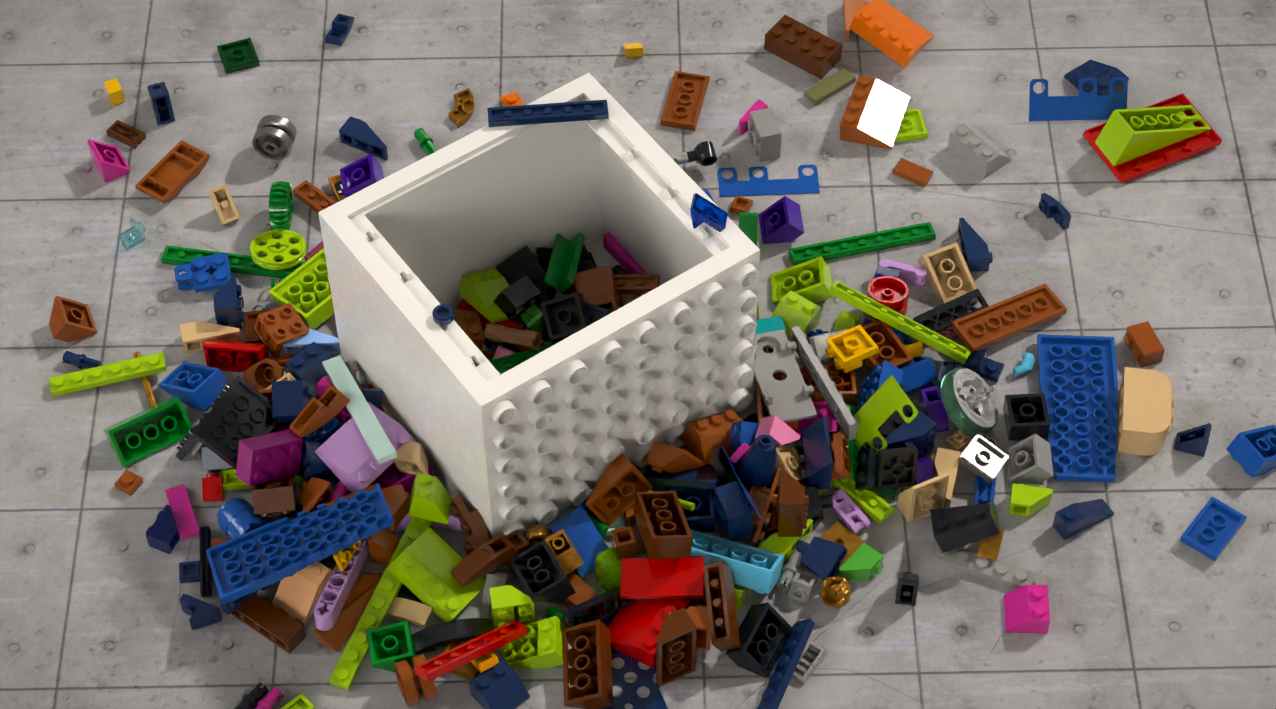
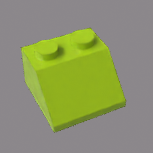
[771,290,822,336]
[408,472,451,525]

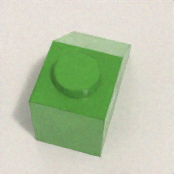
[838,543,883,581]

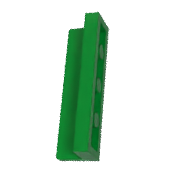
[544,232,585,294]

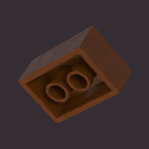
[252,475,297,517]

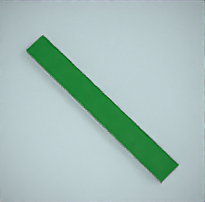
[788,222,936,266]
[161,245,304,279]

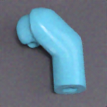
[1012,353,1035,377]

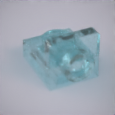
[120,218,146,250]

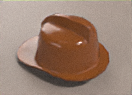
[243,358,285,390]

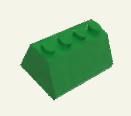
[104,396,192,467]

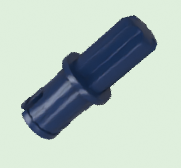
[62,351,101,369]

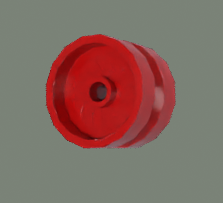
[867,276,909,320]

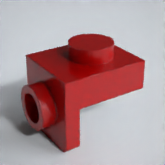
[202,473,224,502]

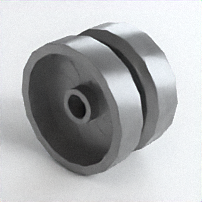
[252,115,297,160]

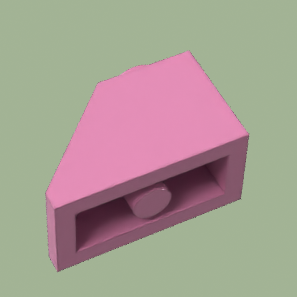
[755,415,800,447]

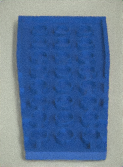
[1036,334,1118,483]
[205,483,395,605]

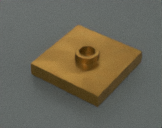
[819,521,868,571]

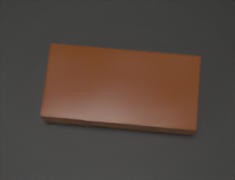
[892,158,933,187]

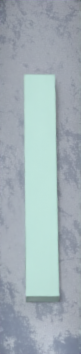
[322,355,397,464]

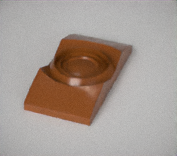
[135,140,210,203]

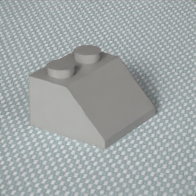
[1004,434,1054,484]

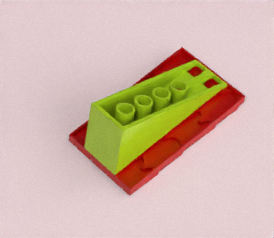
[1083,93,1222,183]

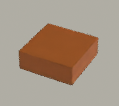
[730,195,753,215]

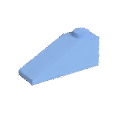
[283,328,341,355]

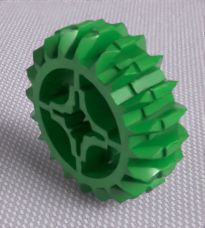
[269,181,294,230]

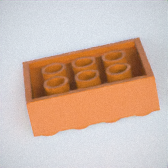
[850,0,934,68]

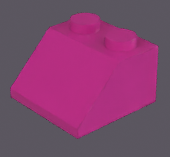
[1004,585,1050,634]

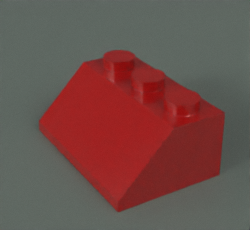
[203,340,269,373]

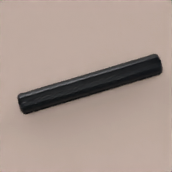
[199,526,212,598]

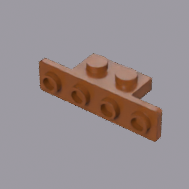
[747,468,780,548]

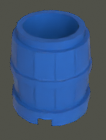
[217,498,269,539]

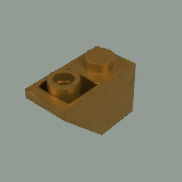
[545,529,584,575]

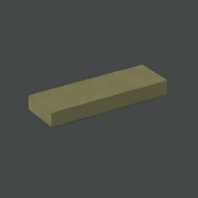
[804,68,856,106]

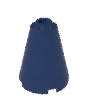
[738,435,778,487]
[300,439,334,479]

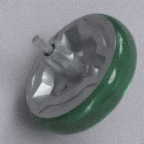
[940,367,999,436]

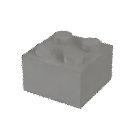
[747,108,782,162]

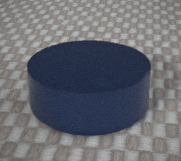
[432,304,454,326]

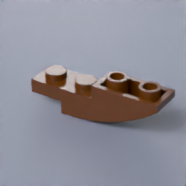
[450,496,490,577]
[451,530,530,587]

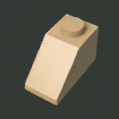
[393,441,428,475]

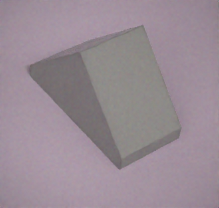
[482,568,514,606]

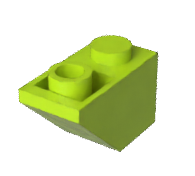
[1008,483,1053,517]

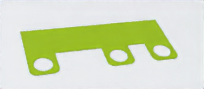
[838,375,918,455]

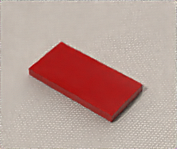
[620,558,705,599]

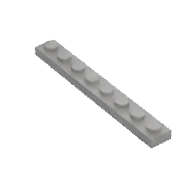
[791,326,859,440]

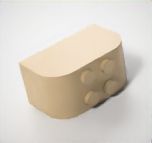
[1117,367,1175,456]

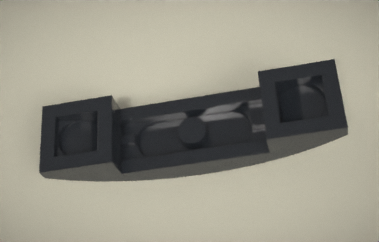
[412,618,494,655]

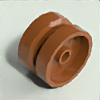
[394,654,437,708]

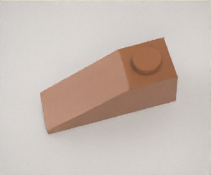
[843,0,868,42]

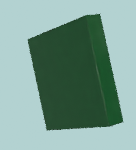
[217,38,260,74]

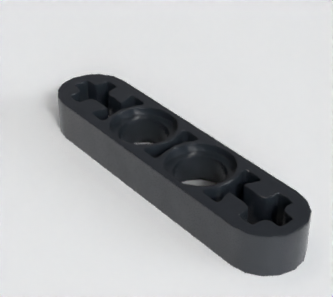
[562,586,635,627]

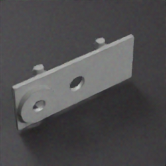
[754,329,817,423]

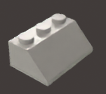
[948,123,1012,178]

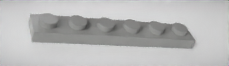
[929,542,1053,594]

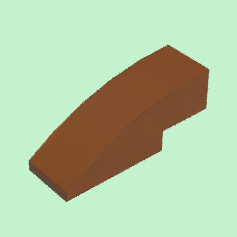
[289,385,350,438]

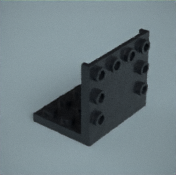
[175,376,279,469]

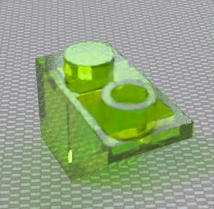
[595,547,622,591]

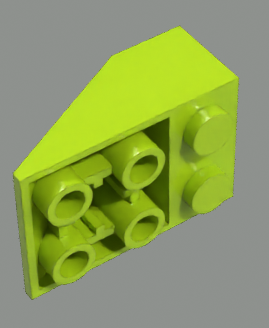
[501,616,568,669]

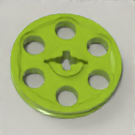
[250,229,307,270]

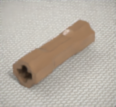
[484,323,542,350]

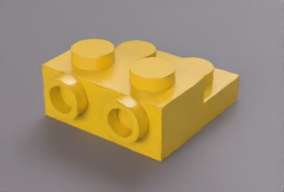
[825,325,879,373]

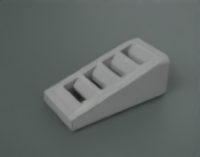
[792,639,828,684]

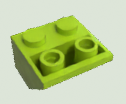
[489,585,535,629]

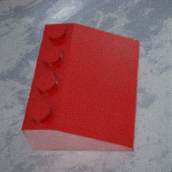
[608,599,694,669]

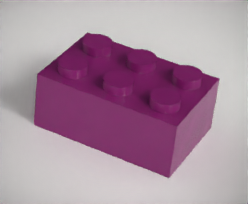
[236,429,303,486]

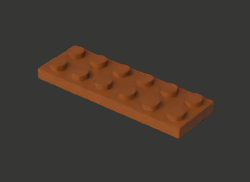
[951,283,1067,353]

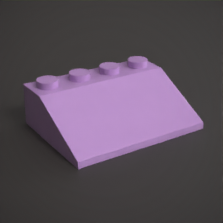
[315,402,416,493]

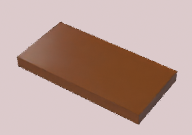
[660,71,710,131]

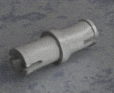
[777,550,803,591]

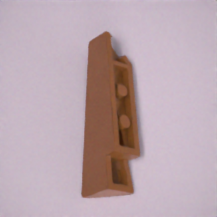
[314,573,383,652]

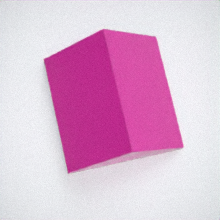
[87,139,131,182]

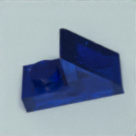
[690,193,728,232]

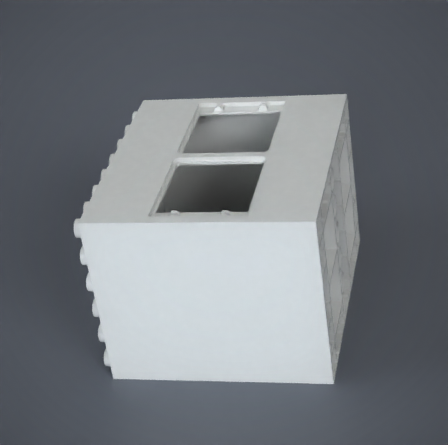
[318,73,760,539]

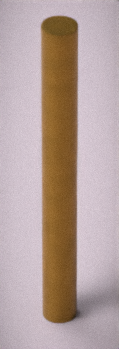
[133,352,157,408]

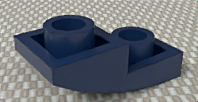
[1039,193,1071,230]

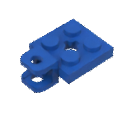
[174,252,232,293]

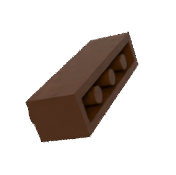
[703,561,740,651]
[230,593,306,654]

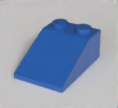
[158,361,228,411]
[1226,425,1276,478]

